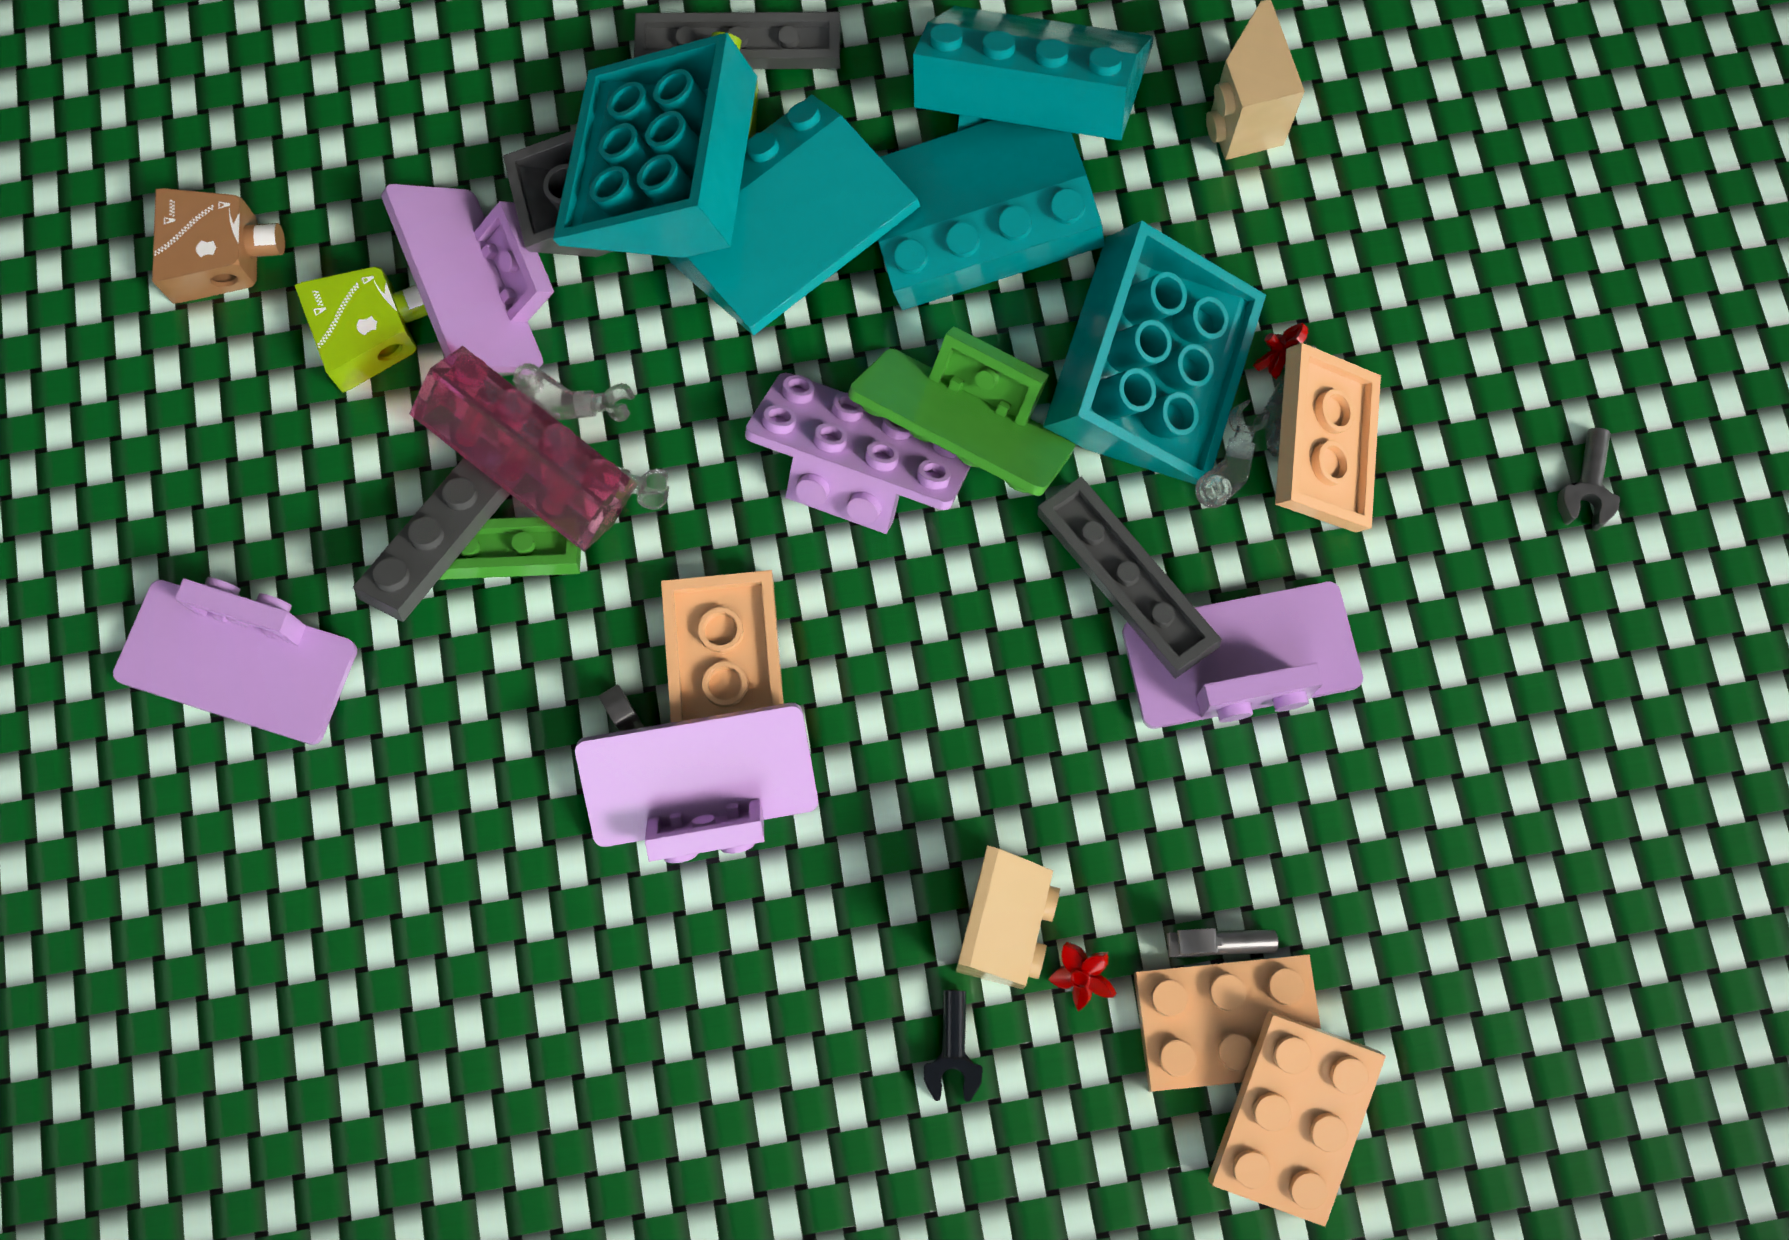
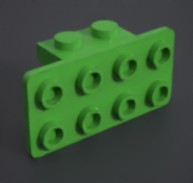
[848,326,1075,496]

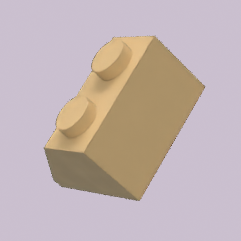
[1206,0,1305,160]
[956,845,1060,989]

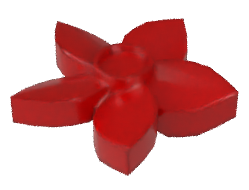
[1252,323,1309,380]
[1048,942,1117,1012]

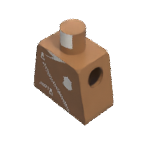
[152,188,285,304]

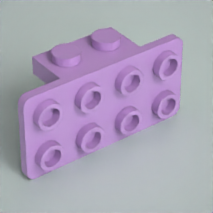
[381,184,554,373]
[745,373,971,534]
[113,577,357,745]
[1122,582,1363,729]
[575,703,818,863]

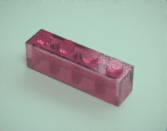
[409,346,638,552]

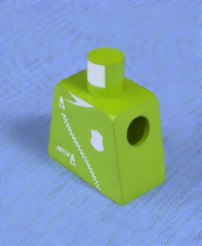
[295,267,428,393]

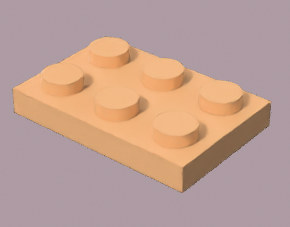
[1275,343,1381,533]
[661,570,784,723]
[1133,954,1321,1092]
[1208,1010,1386,1227]

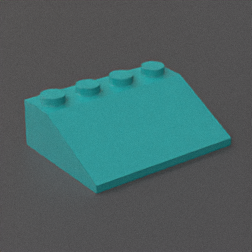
[913,6,1154,141]
[553,32,758,258]
[667,94,921,336]
[878,120,1104,311]
[1043,221,1266,487]

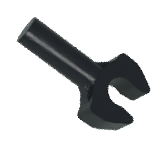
[924,990,983,1102]

